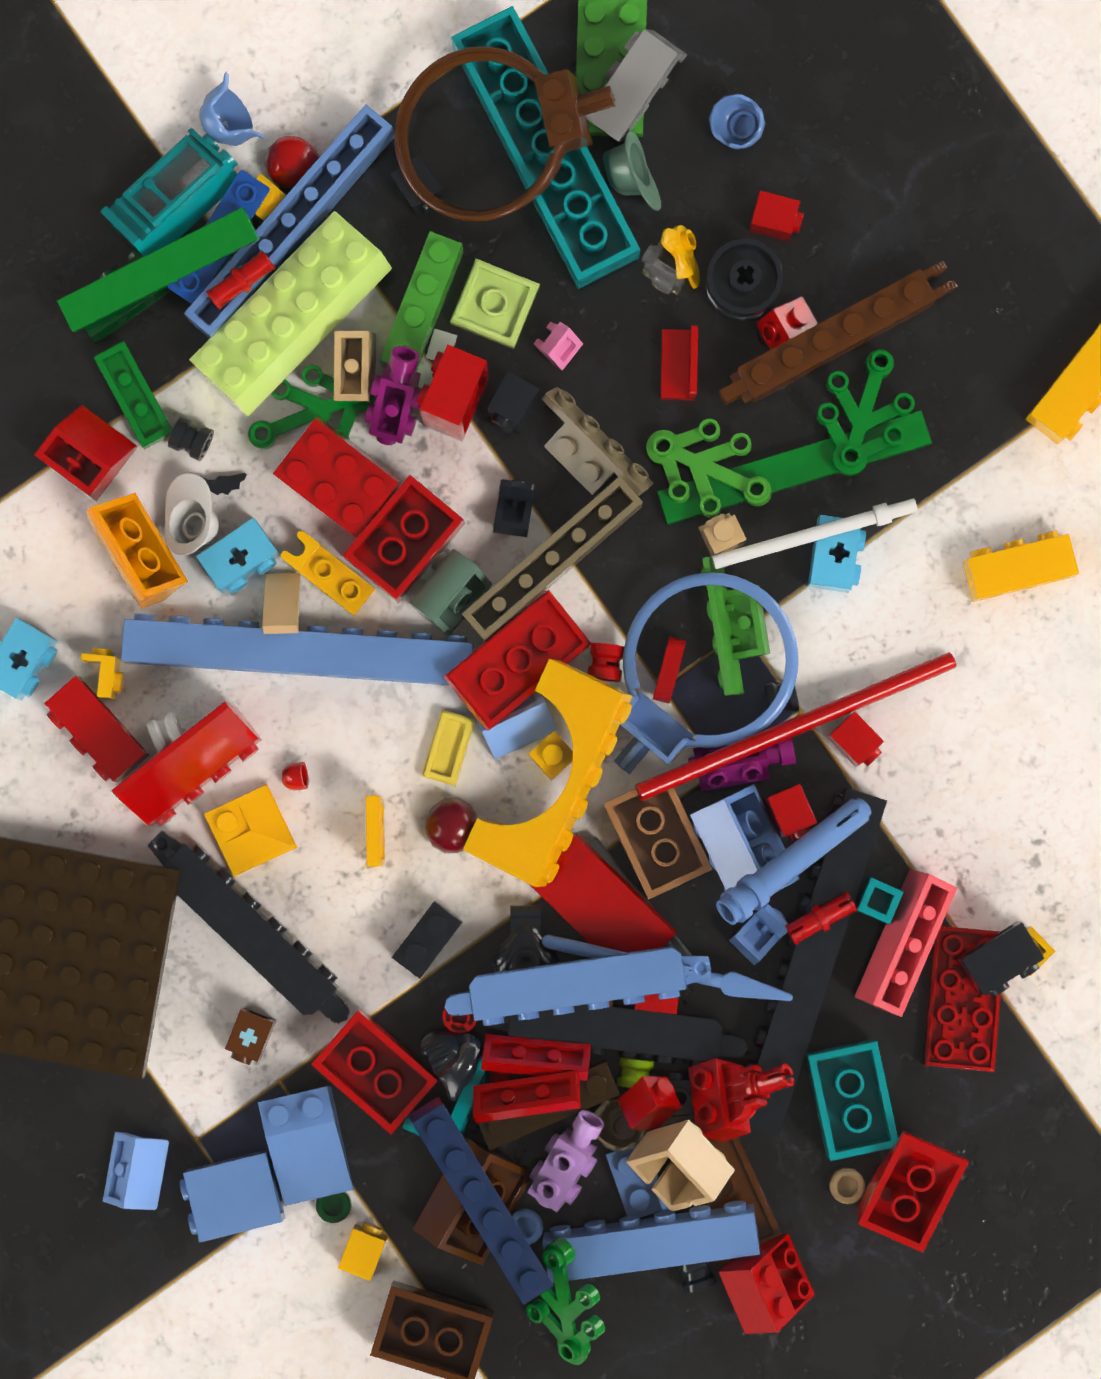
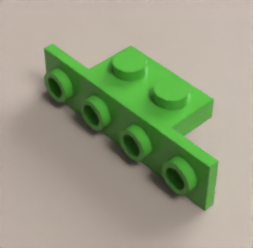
[701,557,770,696]

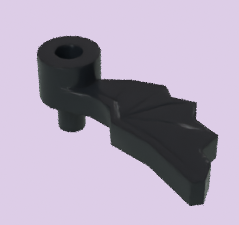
[200,473,247,495]

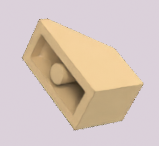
[334,331,376,401]

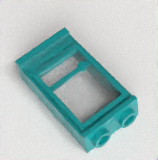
[100,128,238,257]

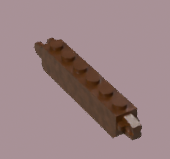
[718,261,958,405]

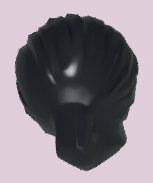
[419,1029,481,1101]

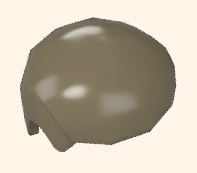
[594,1098,647,1152]

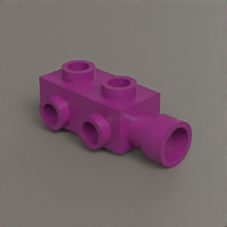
[364,346,422,445]
[688,738,796,792]

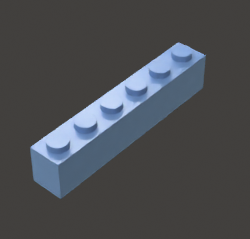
[542,1201,760,1283]

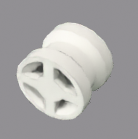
[146,711,183,753]

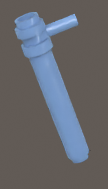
[716,798,871,925]

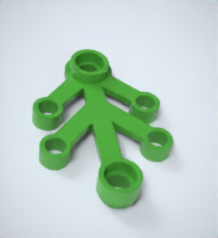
[646,419,772,518]

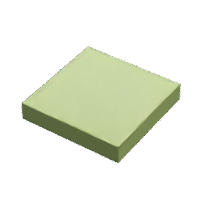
[450,259,540,349]

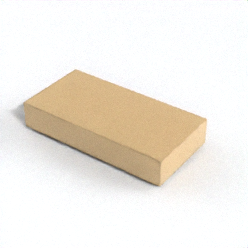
[262,573,301,634]

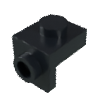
[493,479,535,538]

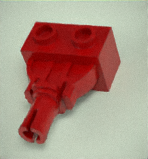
[688,1058,794,1142]

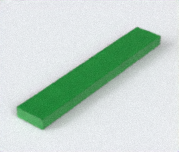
[57,207,260,333]

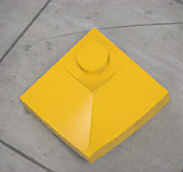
[204,784,298,877]

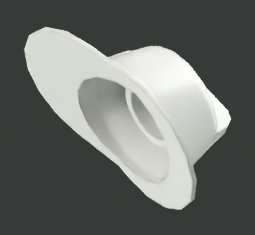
[164,473,219,556]

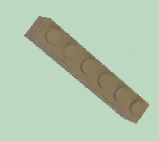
[462,476,643,642]

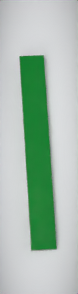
[657,410,932,526]

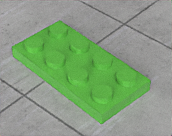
[576,0,647,137]

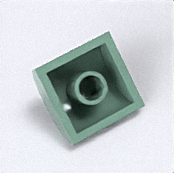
[409,549,492,635]

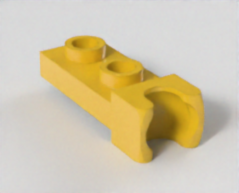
[279,530,375,616]

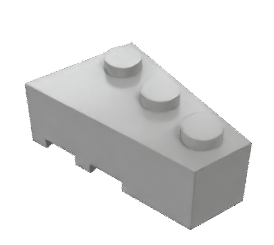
[586,29,687,142]

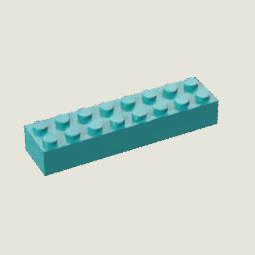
[451,6,640,289]

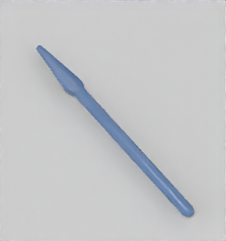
[542,935,793,1001]

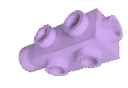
[527,1110,604,1212]

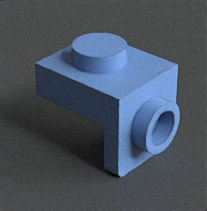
[729,904,788,965]

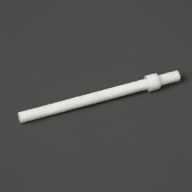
[712,498,918,569]

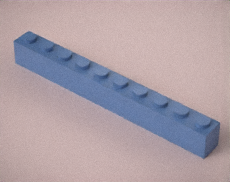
[121,614,474,685]

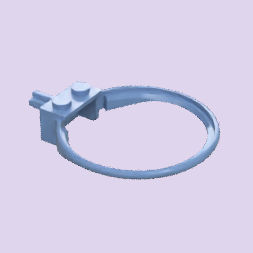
[614,572,799,774]

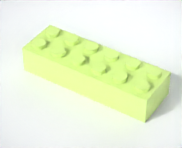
[189,211,392,417]

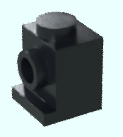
[663,1071,695,1124]

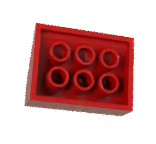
[111,702,262,827]

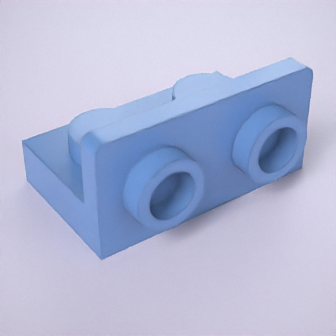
[606,1148,670,1218]

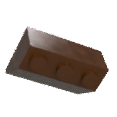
[413,1136,532,1266]

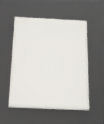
[426,329,457,360]

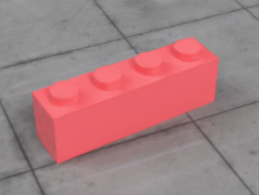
[854,869,957,1017]

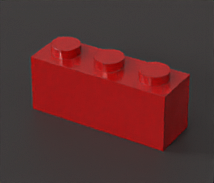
[44,676,150,783]

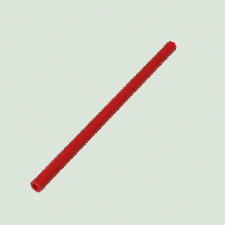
[635,652,956,801]

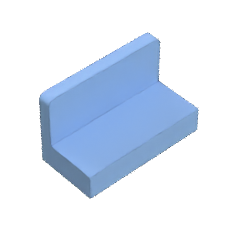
[475,692,557,759]
[103,1132,169,1210]

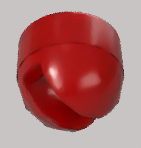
[282,762,309,791]

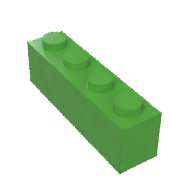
[379,231,463,372]

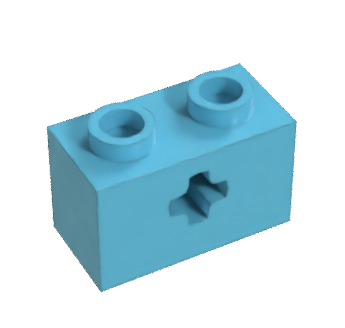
[807,515,866,593]
[196,517,280,594]
[0,617,58,701]

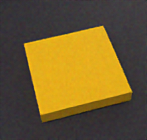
[366,795,385,867]

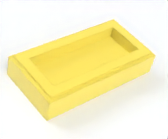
[422,710,475,787]

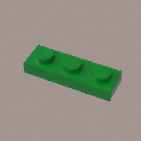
[94,341,173,450]

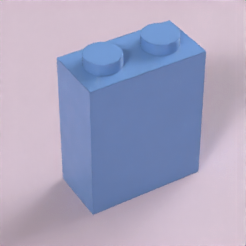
[180,1149,285,1243]

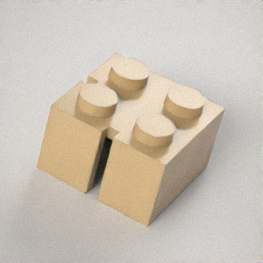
[626,1120,735,1211]

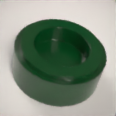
[316,1192,352,1223]

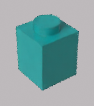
[855,877,904,924]

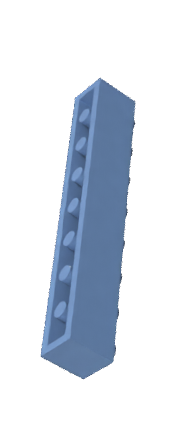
[184,104,394,339]

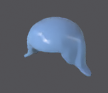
[199,72,265,146]

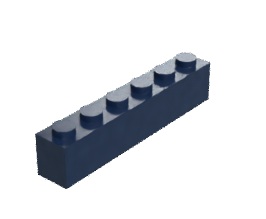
[408,1097,554,1305]

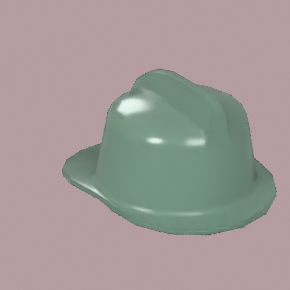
[603,131,661,211]

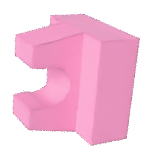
[534,322,583,371]

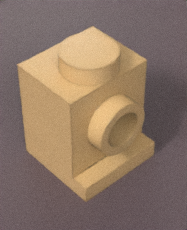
[698,513,747,556]

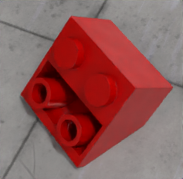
[34,405,138,502]
[718,1233,815,1334]

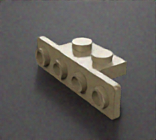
[541,387,653,496]

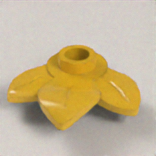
[661,225,700,289]

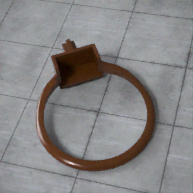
[394,47,616,222]

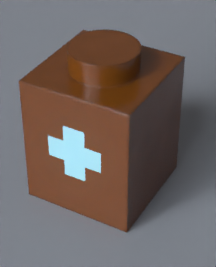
[225,1008,277,1065]

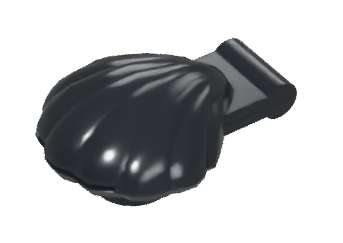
[492,906,559,972]

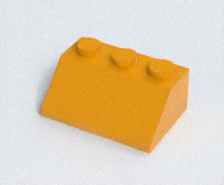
[87,493,188,609]

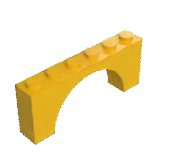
[463,659,632,887]

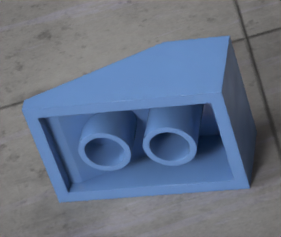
[258,1086,354,1206]

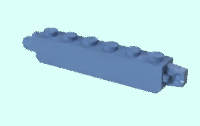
[444,946,711,1026]

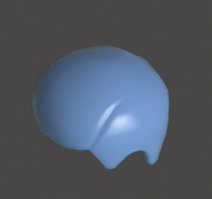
[709,94,765,150]

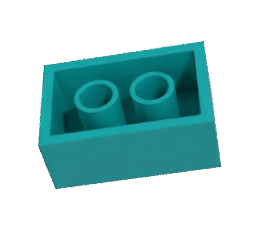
[805,1039,898,1161]

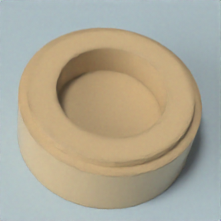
[829,1167,865,1204]

